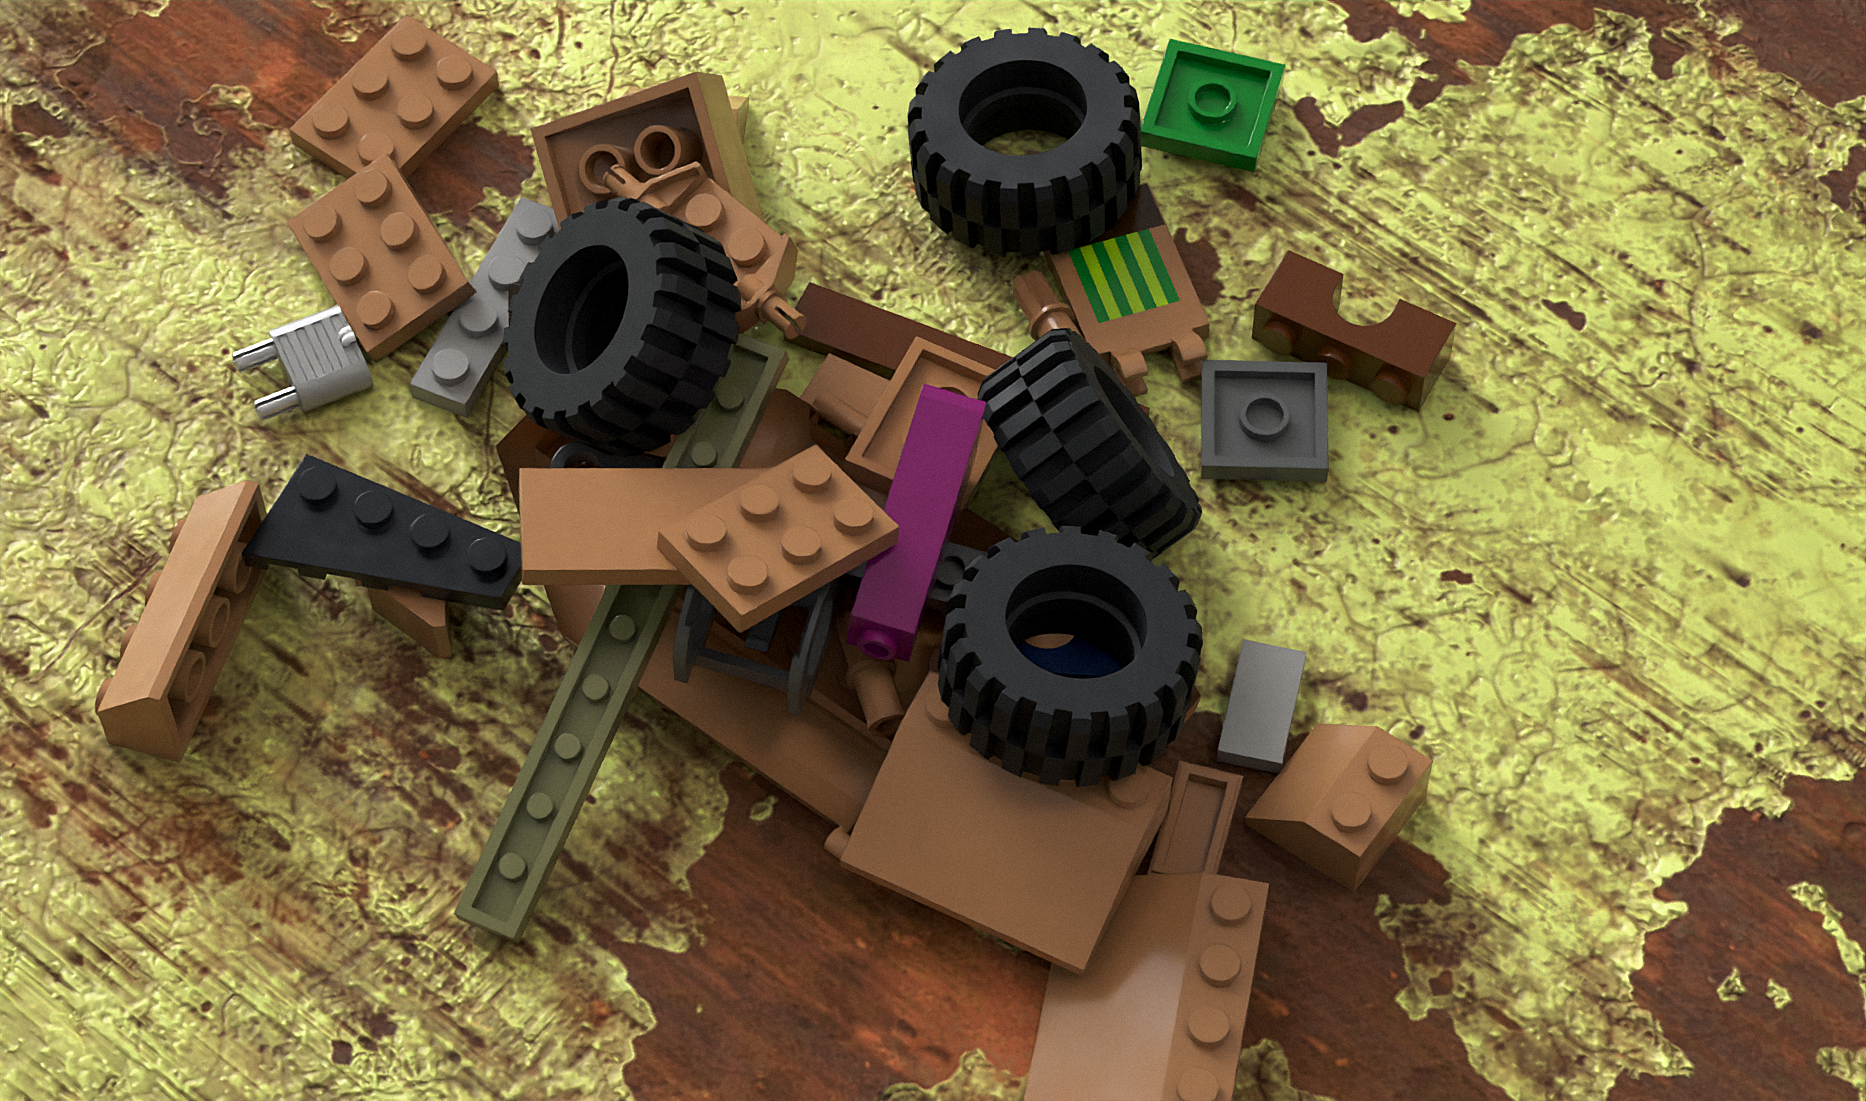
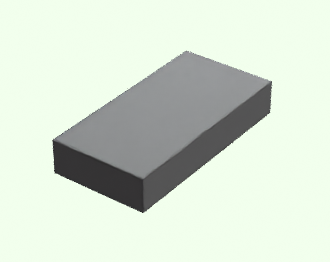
[1217,639,1307,774]

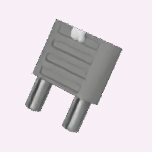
[232,305,374,421]

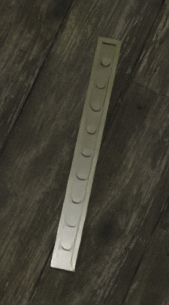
[454,333,789,944]

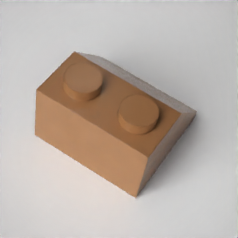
[1244,724,1433,892]

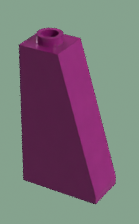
[846,384,987,662]

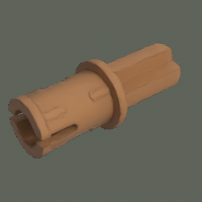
[1013,270,1085,341]
[835,610,906,737]

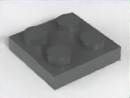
[1201,360,1329,482]

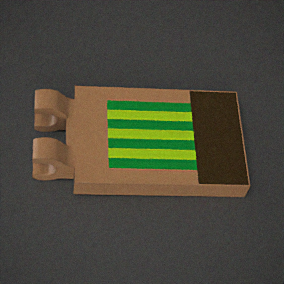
[1043,182,1210,397]

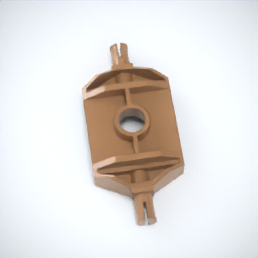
[602,161,807,339]

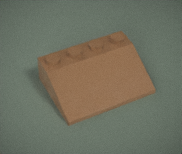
[530,72,788,303]
[839,670,1173,976]
[1024,872,1269,1101]

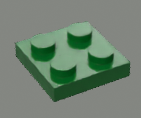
[1141,39,1285,172]

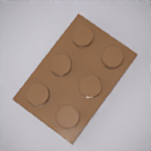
[289,14,499,179]
[287,153,477,362]
[842,336,1000,526]
[657,444,899,633]

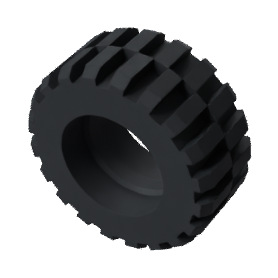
[907,28,1142,259]
[503,197,741,457]
[977,328,1202,560]
[937,526,1203,787]

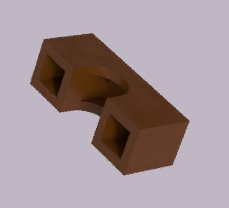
[1252,250,1456,412]

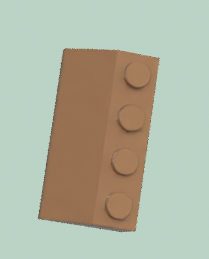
[95,480,267,763]

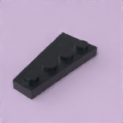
[242,454,522,611]

